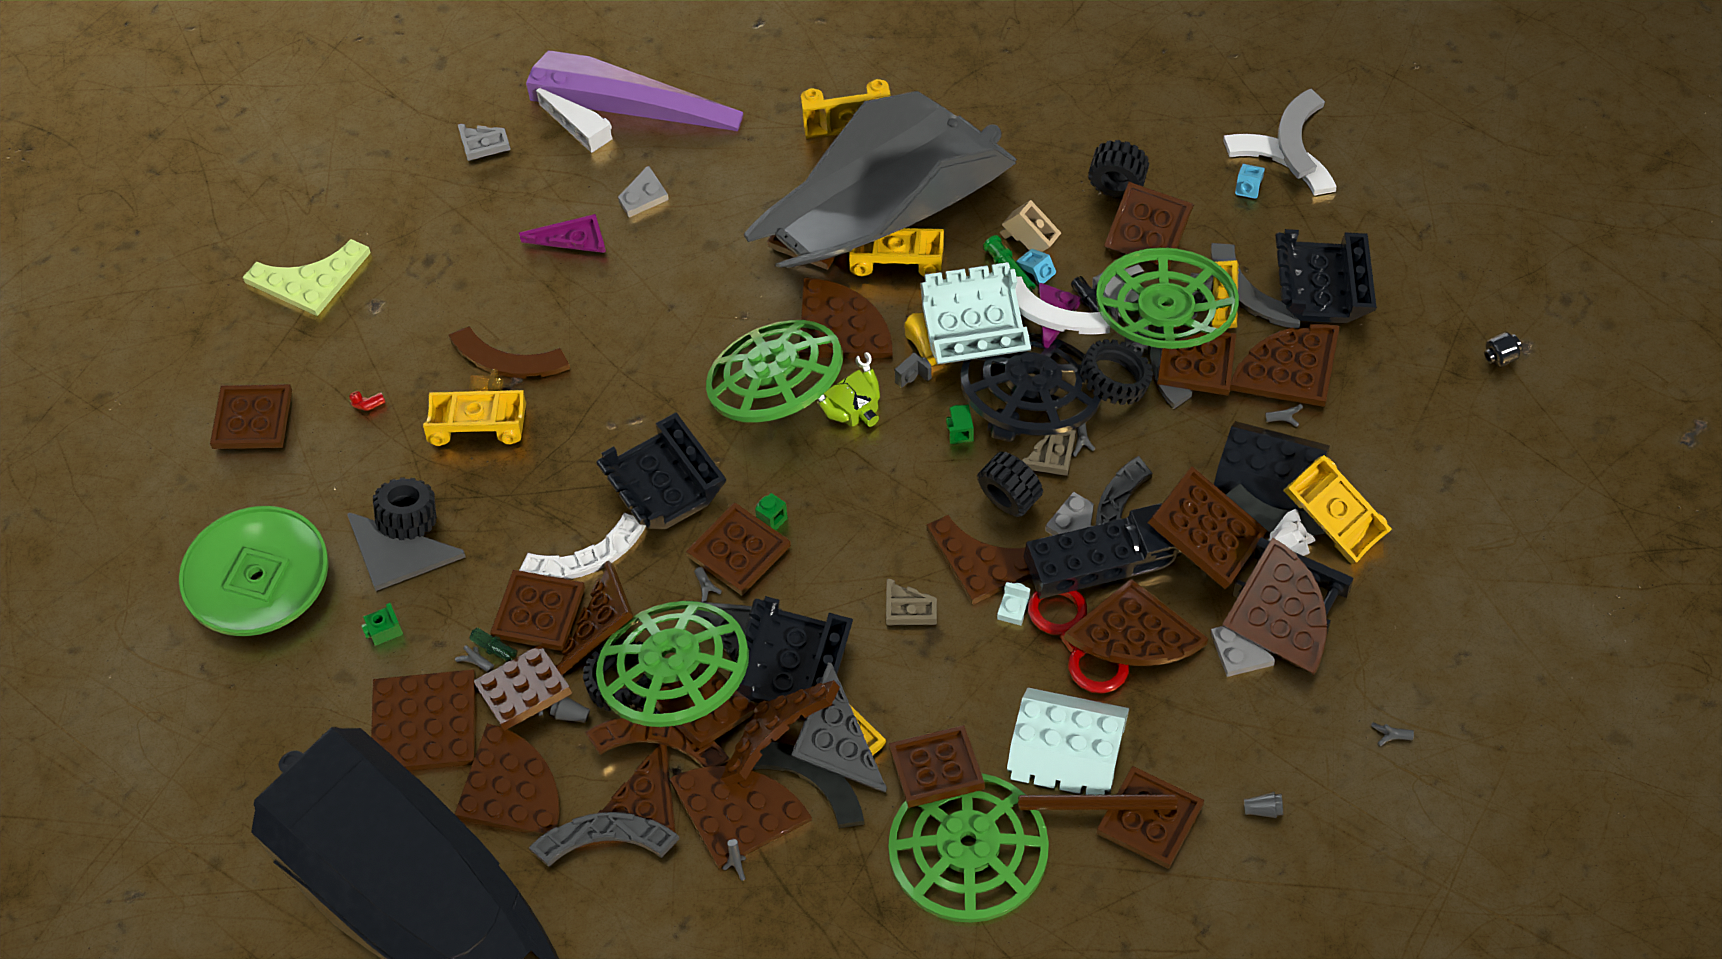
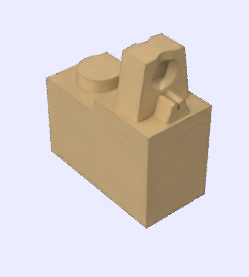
[999,200,1061,252]

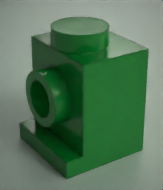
[946,404,974,445]
[755,493,788,530]
[361,603,403,646]

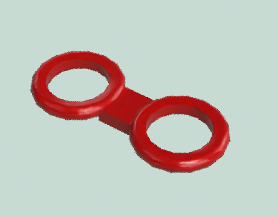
[1028,590,1129,693]

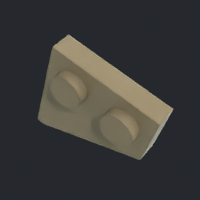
[1022,430,1076,476]
[886,579,937,625]

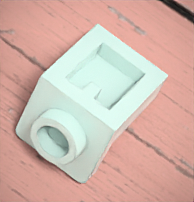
[997,582,1030,626]

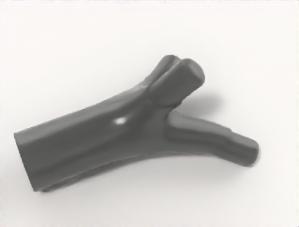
[1265,404,1303,427]
[1072,423,1095,457]
[694,567,722,602]
[455,645,494,673]
[1371,722,1414,746]
[722,839,746,881]

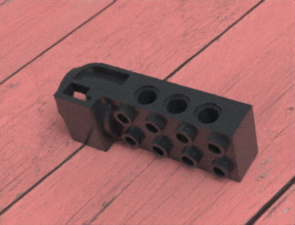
[1023,503,1182,599]

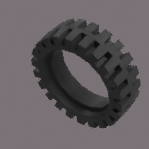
[1080,339,1153,405]
[583,639,652,711]

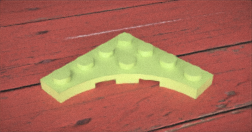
[243,239,371,316]

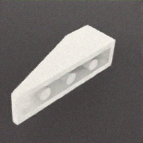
[536,88,612,153]

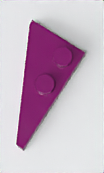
[519,214,606,253]
[1038,283,1081,348]

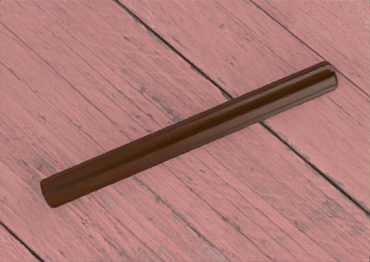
[1018,794,1178,810]

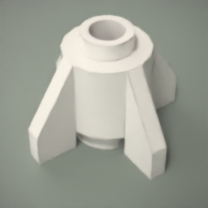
[1269,509,1315,556]

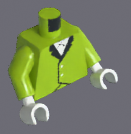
[810,352,880,427]

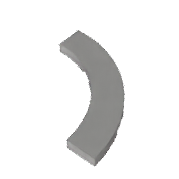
[1278,89,1325,179]

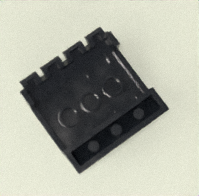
[1275,229,1377,323]
[596,412,726,529]
[1214,421,1330,512]
[728,596,853,703]

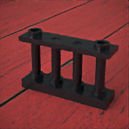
[1233,537,1354,636]

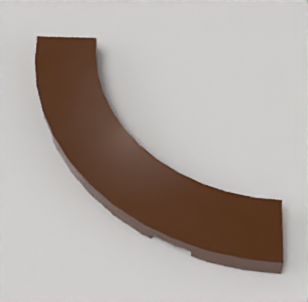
[448,326,570,378]
[585,718,730,768]

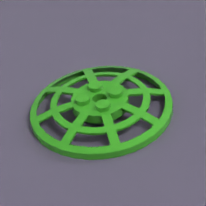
[1096,248,1239,349]
[706,320,843,422]
[596,601,749,727]
[888,773,1049,923]

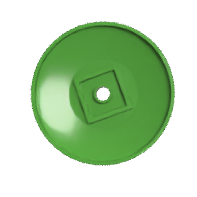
[179,506,328,636]

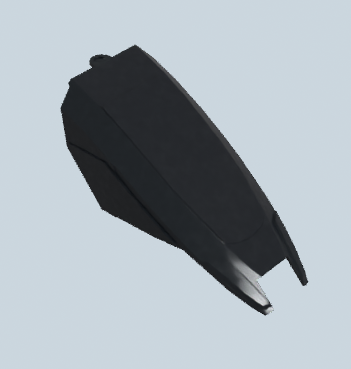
[251,727,559,959]

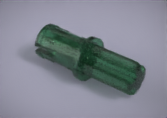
[469,628,518,662]

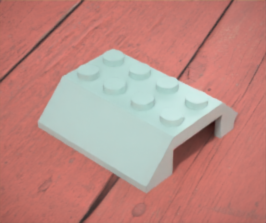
[920,262,1031,364]
[1007,688,1129,795]

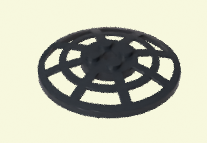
[960,333,1102,436]

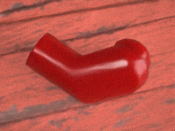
[349,391,386,411]

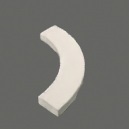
[1223,134,1337,196]
[1015,277,1110,334]
[519,513,646,580]

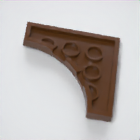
[926,515,1031,605]
[721,680,840,786]

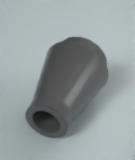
[550,697,590,723]
[1244,792,1283,818]

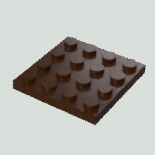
[1148,466,1267,589]
[371,669,476,771]

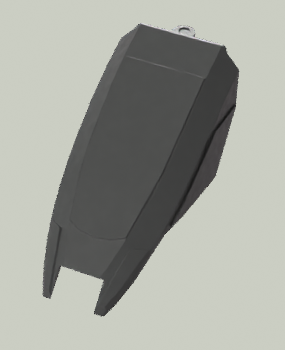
[744,91,1017,268]

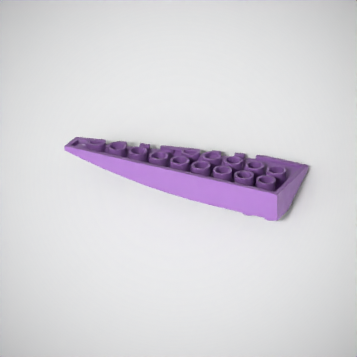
[526,50,743,131]

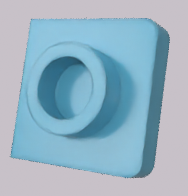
[1235,164,1265,199]
[1016,249,1056,285]

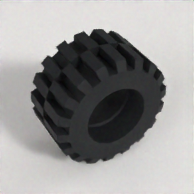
[1088,140,1149,198]
[977,451,1043,517]
[373,477,437,540]

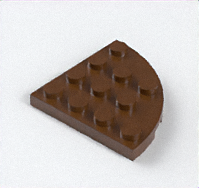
[799,278,893,358]
[1230,324,1340,407]
[1222,537,1327,675]
[1064,579,1208,666]
[455,723,560,837]
[669,766,812,870]

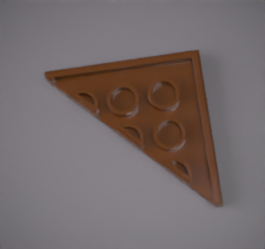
[555,561,634,675]
[578,744,676,848]

